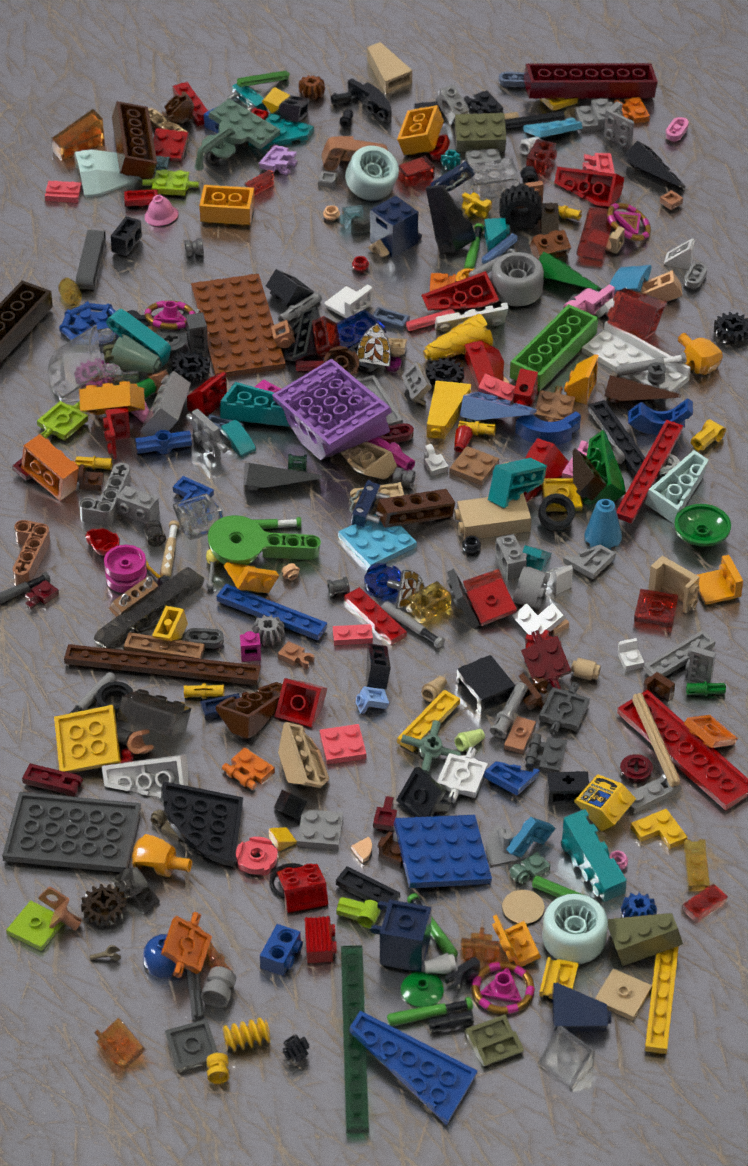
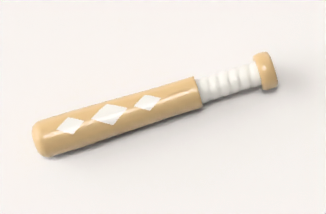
[160,520,180,577]

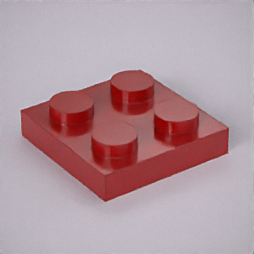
[153,128,189,162]

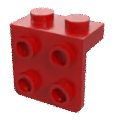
[103,407,130,460]

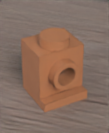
[271,320,295,348]

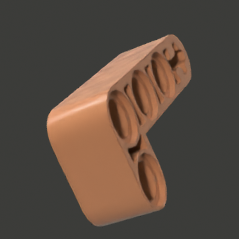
[321,137,388,171]
[12,520,51,585]

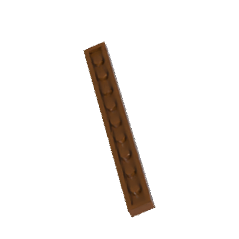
[64,644,261,685]

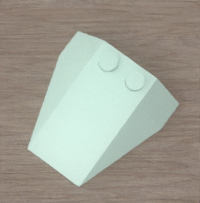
[74,150,147,198]

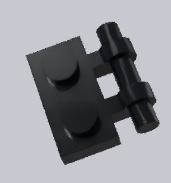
[463,90,503,114]

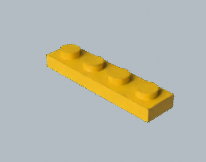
[397,690,460,752]

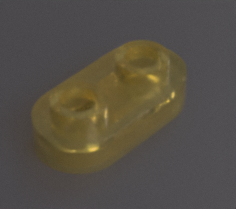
[58,277,82,307]

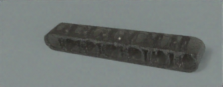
[94,567,204,649]

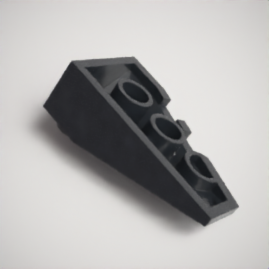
[624,140,686,189]
[426,185,476,253]

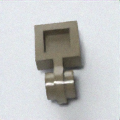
[150,809,181,842]

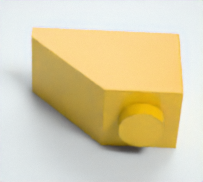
[152,606,188,641]

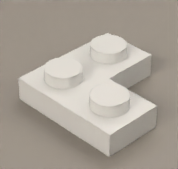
[512,603,566,635]

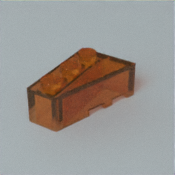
[51,109,105,162]

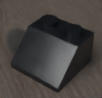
[265,269,315,307]

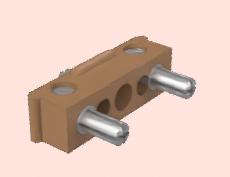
[109,576,158,619]

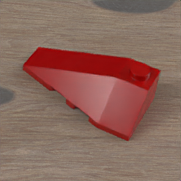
[464,340,504,388]
[523,438,569,503]

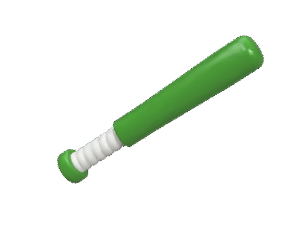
[253,517,302,529]

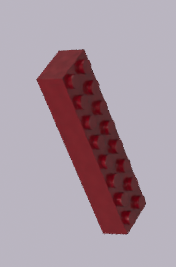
[523,63,658,99]

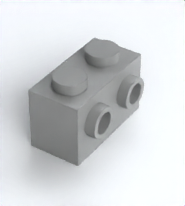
[116,486,160,525]

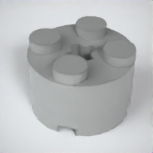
[513,566,550,610]

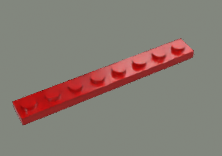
[616,420,683,524]

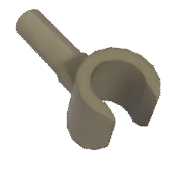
[90,945,121,961]

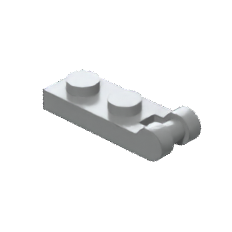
[629,774,681,814]

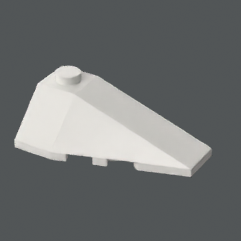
[102,754,189,798]

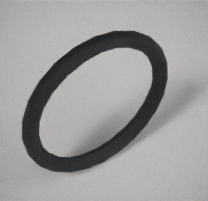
[269,863,303,898]

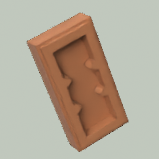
[504,716,536,754]

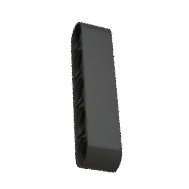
[76,230,106,290]

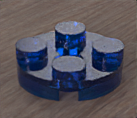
[364,563,402,598]

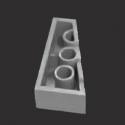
[140,371,191,437]

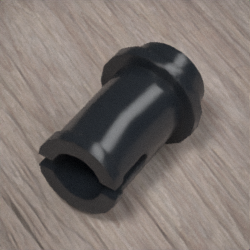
[330,91,352,106]
[339,109,354,128]

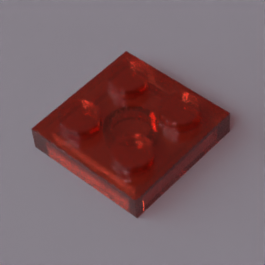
[634,589,679,628]

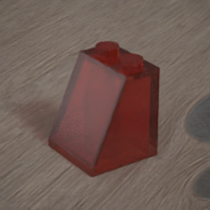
[607,288,668,340]

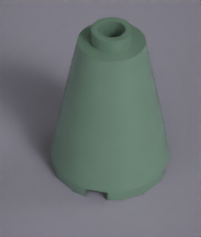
[110,334,162,374]

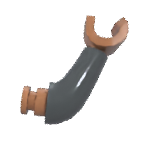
[116,725,155,754]

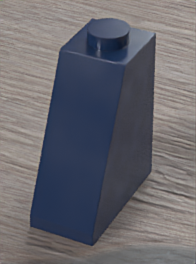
[552,983,611,1031]

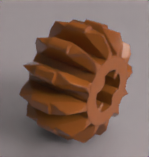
[298,75,325,100]

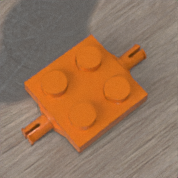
[161,912,212,978]

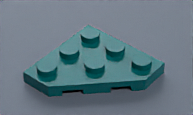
[248,113,314,150]

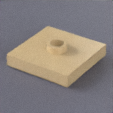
[595,969,652,1021]

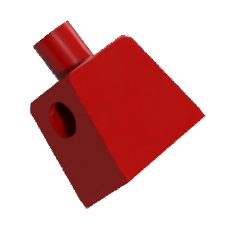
[513,368,538,408]

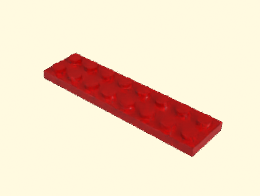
[617,690,748,810]

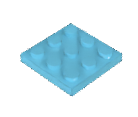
[338,514,417,570]

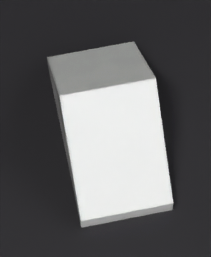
[664,238,695,269]
[546,565,573,595]

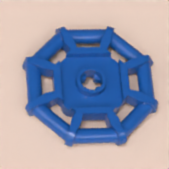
[59,301,120,348]

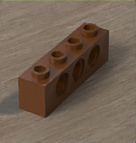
[376,489,456,528]

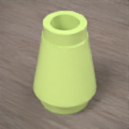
[454,729,485,752]

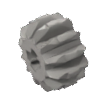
[252,614,285,647]

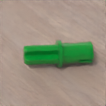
[686,681,726,697]

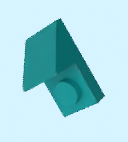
[523,545,552,571]

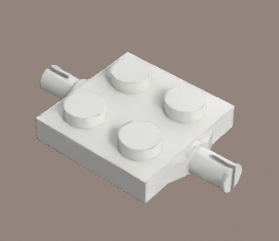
[437,747,488,803]

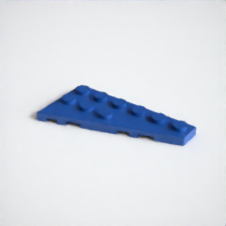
[349,1011,478,1125]

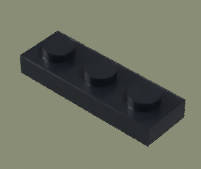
[336,866,400,903]

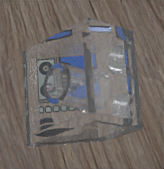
[173,493,223,540]

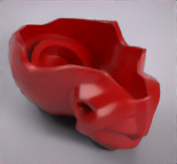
[85,528,120,557]

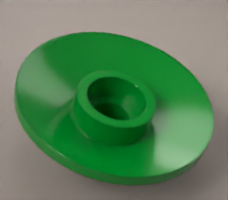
[401,971,444,1008]

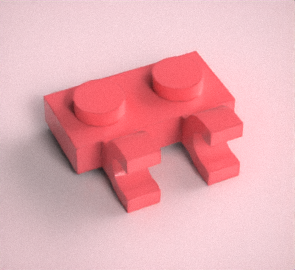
[582,153,615,174]

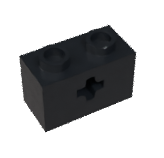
[546,771,589,804]

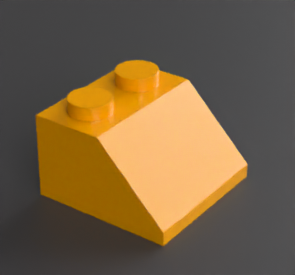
[564,354,599,404]

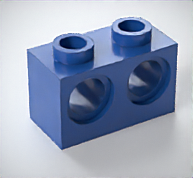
[260,924,303,976]

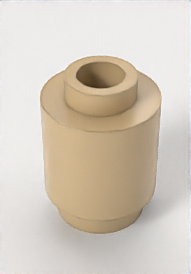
[571,657,601,681]

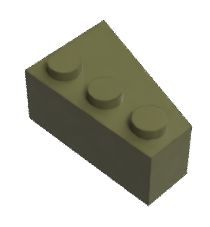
[608,913,683,966]

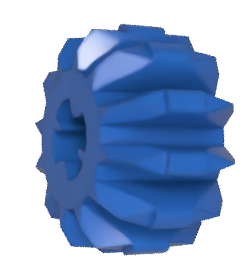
[621,891,657,918]

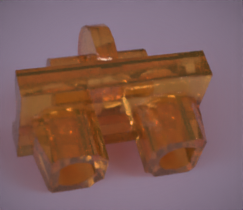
[461,927,500,963]

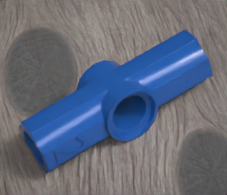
[135,430,192,454]

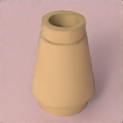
[421,676,447,702]

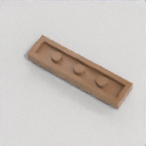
[124,632,205,659]

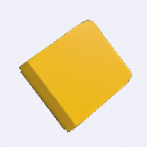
[268,827,297,851]

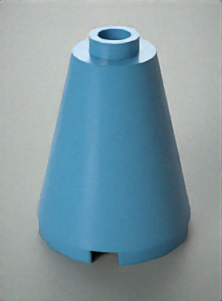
[584,499,622,550]

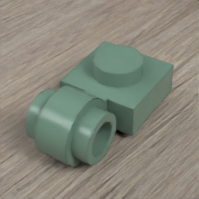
[509,852,551,884]

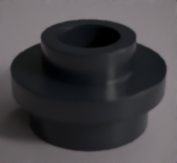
[462,536,481,553]

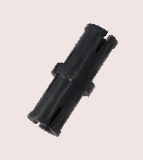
[428,1010,474,1033]

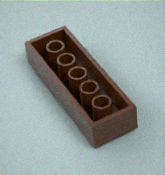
[112,101,157,179]

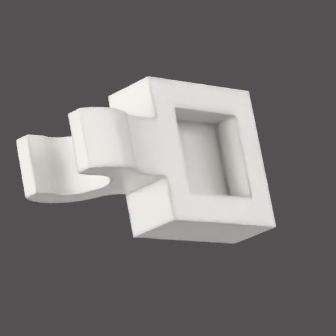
[424,444,448,476]

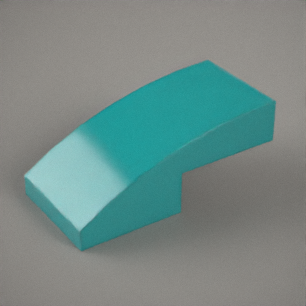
[221,419,256,457]

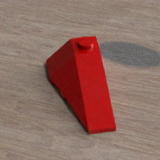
[554,166,625,207]
[421,271,499,311]

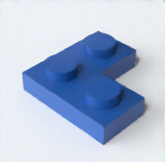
[173,476,214,517]

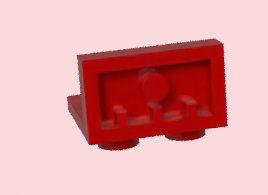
[277,863,329,913]

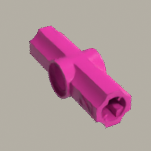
[367,437,415,471]

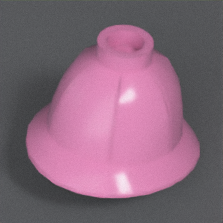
[145,195,179,226]

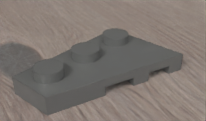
[447,568,480,629]

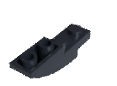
[348,78,392,124]

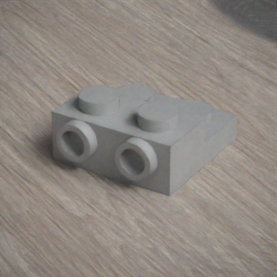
[575,98,612,132]

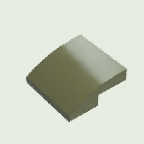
[464,1015,524,1067]

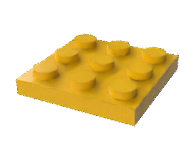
[54,705,121,773]

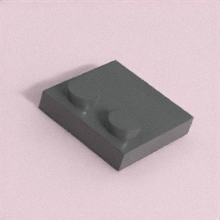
[165,1019,218,1073]

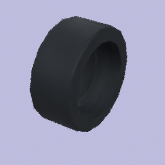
[538,493,575,531]
[96,681,135,719]

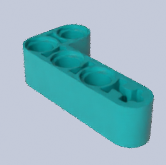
[106,309,171,373]

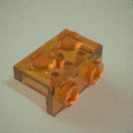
[94,1018,146,1068]

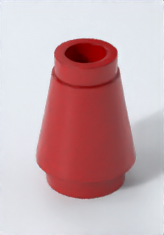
[454,425,473,453]

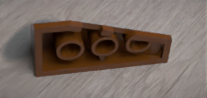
[604,375,681,403]
[216,682,283,739]

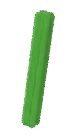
[236,70,290,87]

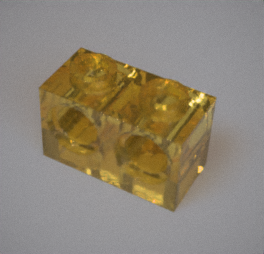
[406,581,451,624]

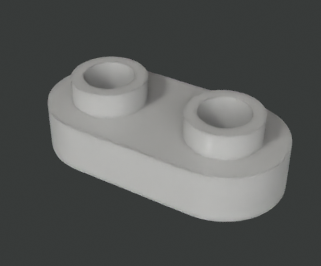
[684,262,707,289]

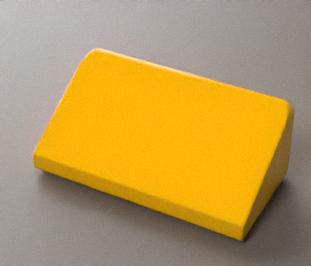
[262,87,290,113]

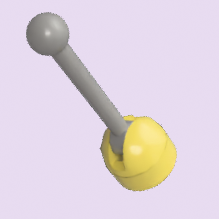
[206,549,220,589]

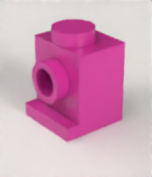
[240,631,261,662]

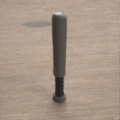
[0,572,51,604]

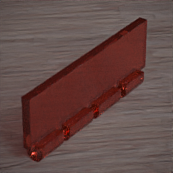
[576,207,614,262]

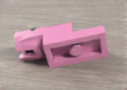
[563,284,615,316]

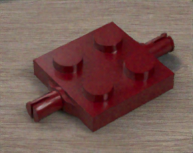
[521,630,572,690]

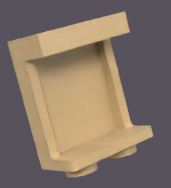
[648,555,700,613]

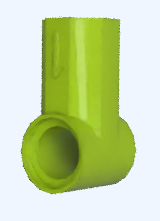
[336,897,381,928]

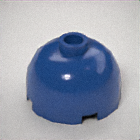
[143,934,176,978]

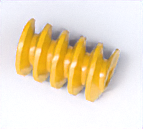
[222,1017,271,1052]

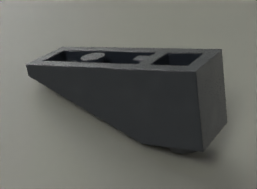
[366,643,391,689]

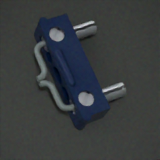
[431,160,475,192]
[349,480,390,527]

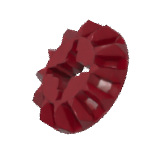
[620,754,653,782]

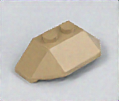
[278,722,330,788]

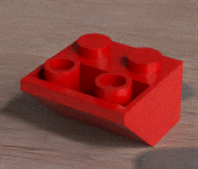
[187,372,227,417]

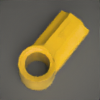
[691,419,726,452]

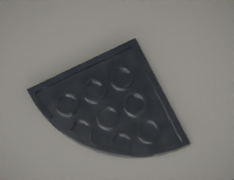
[161,781,243,867]

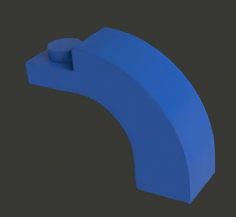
[628,398,693,435]
[515,412,581,445]

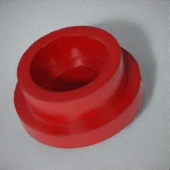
[352,256,369,272]

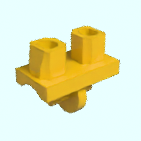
[462,192,492,219]

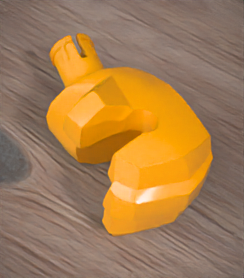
[677,333,723,375]
[132,834,192,877]

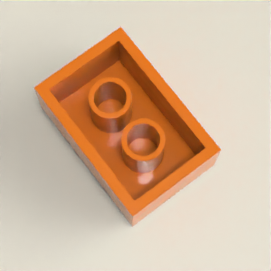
[21,434,79,501]

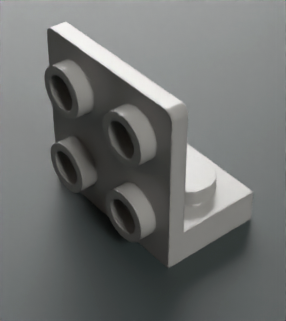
[604,101,634,149]

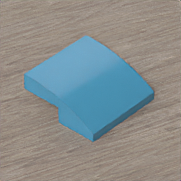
[610,265,652,294]

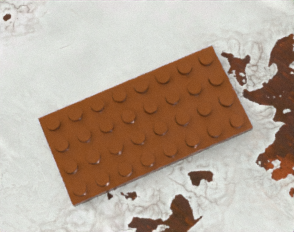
[191,273,286,377]

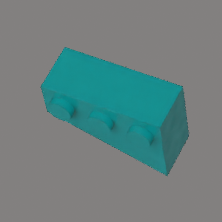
[488,458,547,508]

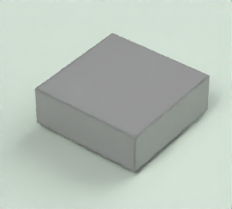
[318,171,338,188]

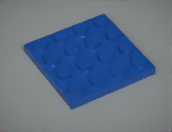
[394,815,492,888]

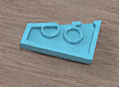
[523,118,582,138]

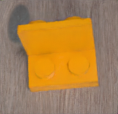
[697,555,743,605]

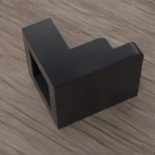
[274,790,308,820]

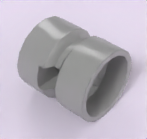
[201,967,237,1008]

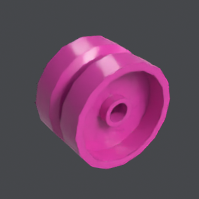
[104,544,147,593]

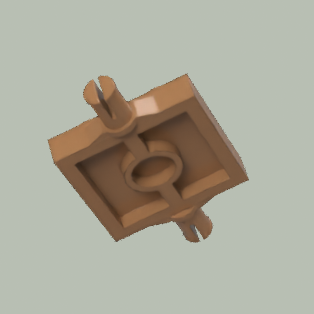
[534,385,575,422]

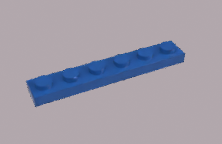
[216,584,327,640]

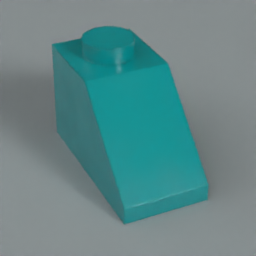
[484,218,509,253]

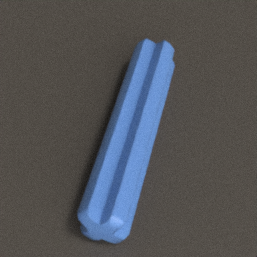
[481,233,518,264]

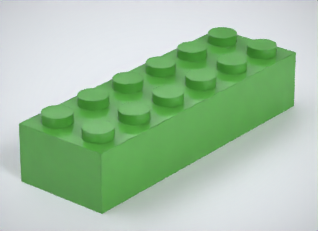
[510,304,598,392]

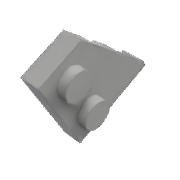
[563,544,616,579]

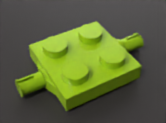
[142,170,199,195]
[37,400,89,440]

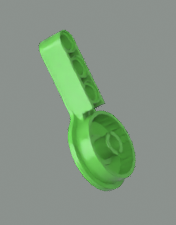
[208,515,321,565]

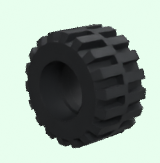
[499,184,542,230]

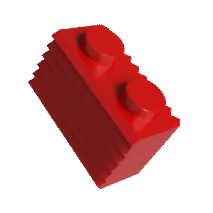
[305,916,337,963]

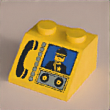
[574,774,636,831]

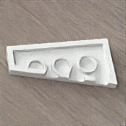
[435,303,508,331]

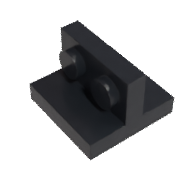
[396,767,451,817]

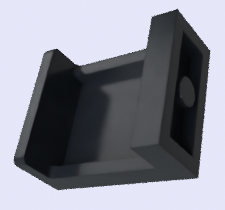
[456,655,515,713]

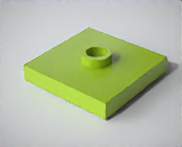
[6,900,64,951]

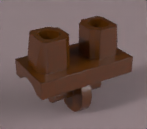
[515,673,548,710]

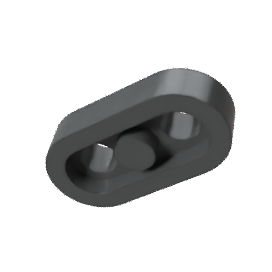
[185,628,224,649]

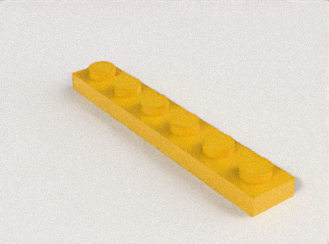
[645,946,679,1054]

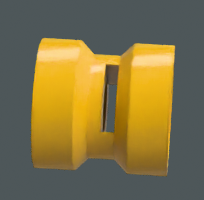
[206,1053,229,1084]

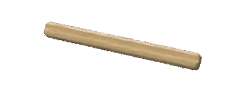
[632,693,680,787]

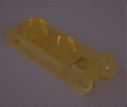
[684,839,710,891]

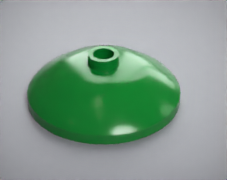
[674,504,731,547]

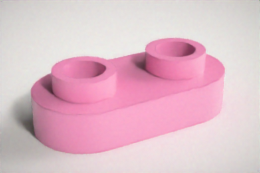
[666,117,689,142]

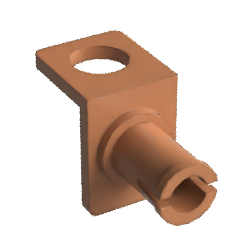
[38,886,82,931]

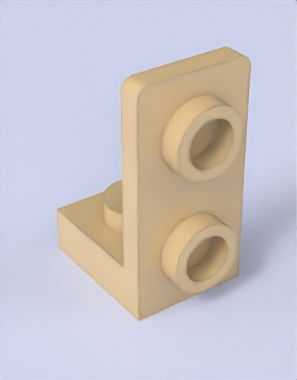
[587,226,625,254]

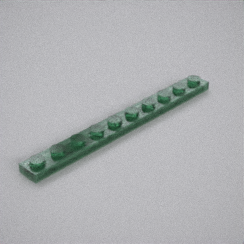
[341,945,369,1134]

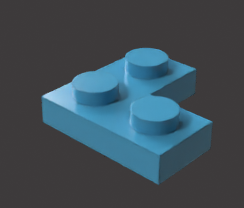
[506,817,556,858]

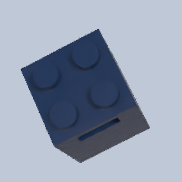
[370,196,422,258]
[370,899,432,972]

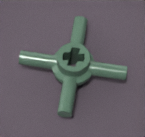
[401,720,461,774]

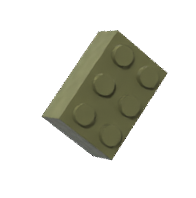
[455,113,506,153]

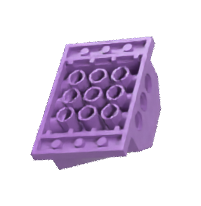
[272,359,392,460]

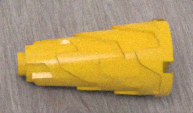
[423,314,493,361]

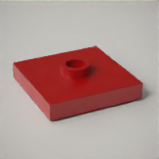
[466,578,517,626]

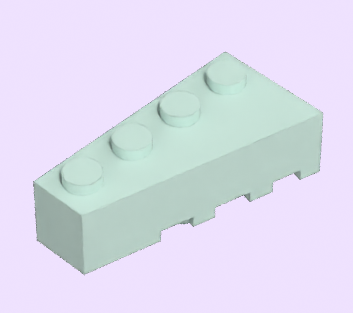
[645,450,708,524]

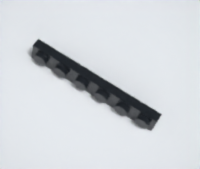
[588,400,645,477]

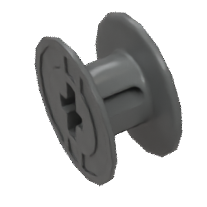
[156,329,188,364]

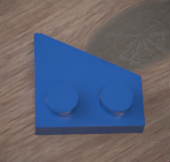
[484,761,540,796]

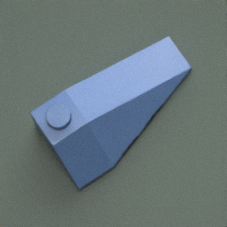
[460,391,537,422]

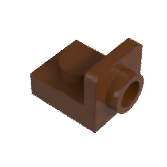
[77,464,104,491]
[643,672,675,701]
[377,831,403,868]

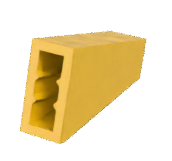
[427,381,471,439]

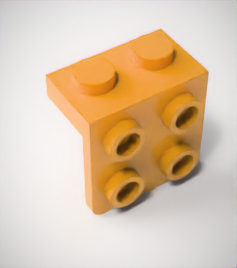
[224,562,279,593]
[492,914,541,967]

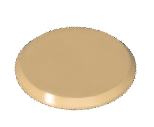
[502,890,544,924]

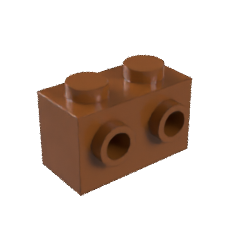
[530,230,571,260]

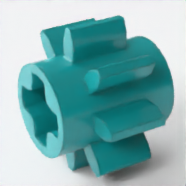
[441,150,461,170]

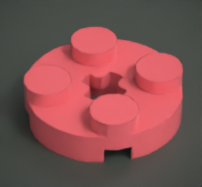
[236,837,278,875]

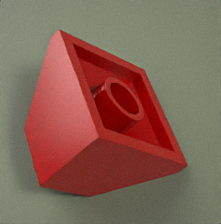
[274,678,328,727]

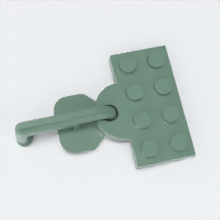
[194,99,281,171]

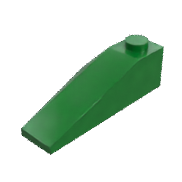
[539,251,602,292]
[583,430,626,504]

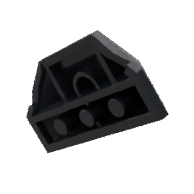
[284,306,325,361]

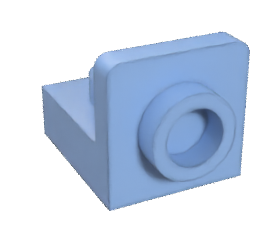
[356,686,389,714]

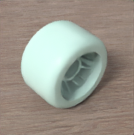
[345,146,399,201]
[542,894,608,964]

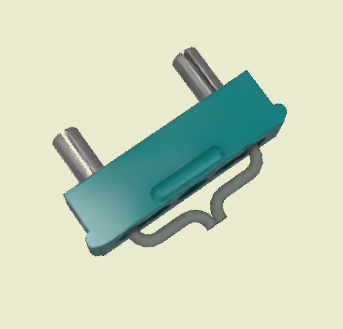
[226,84,268,111]

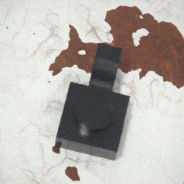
[445,957,480,991]

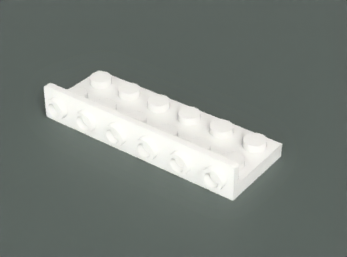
[582,321,691,400]

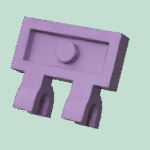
[259,145,298,176]

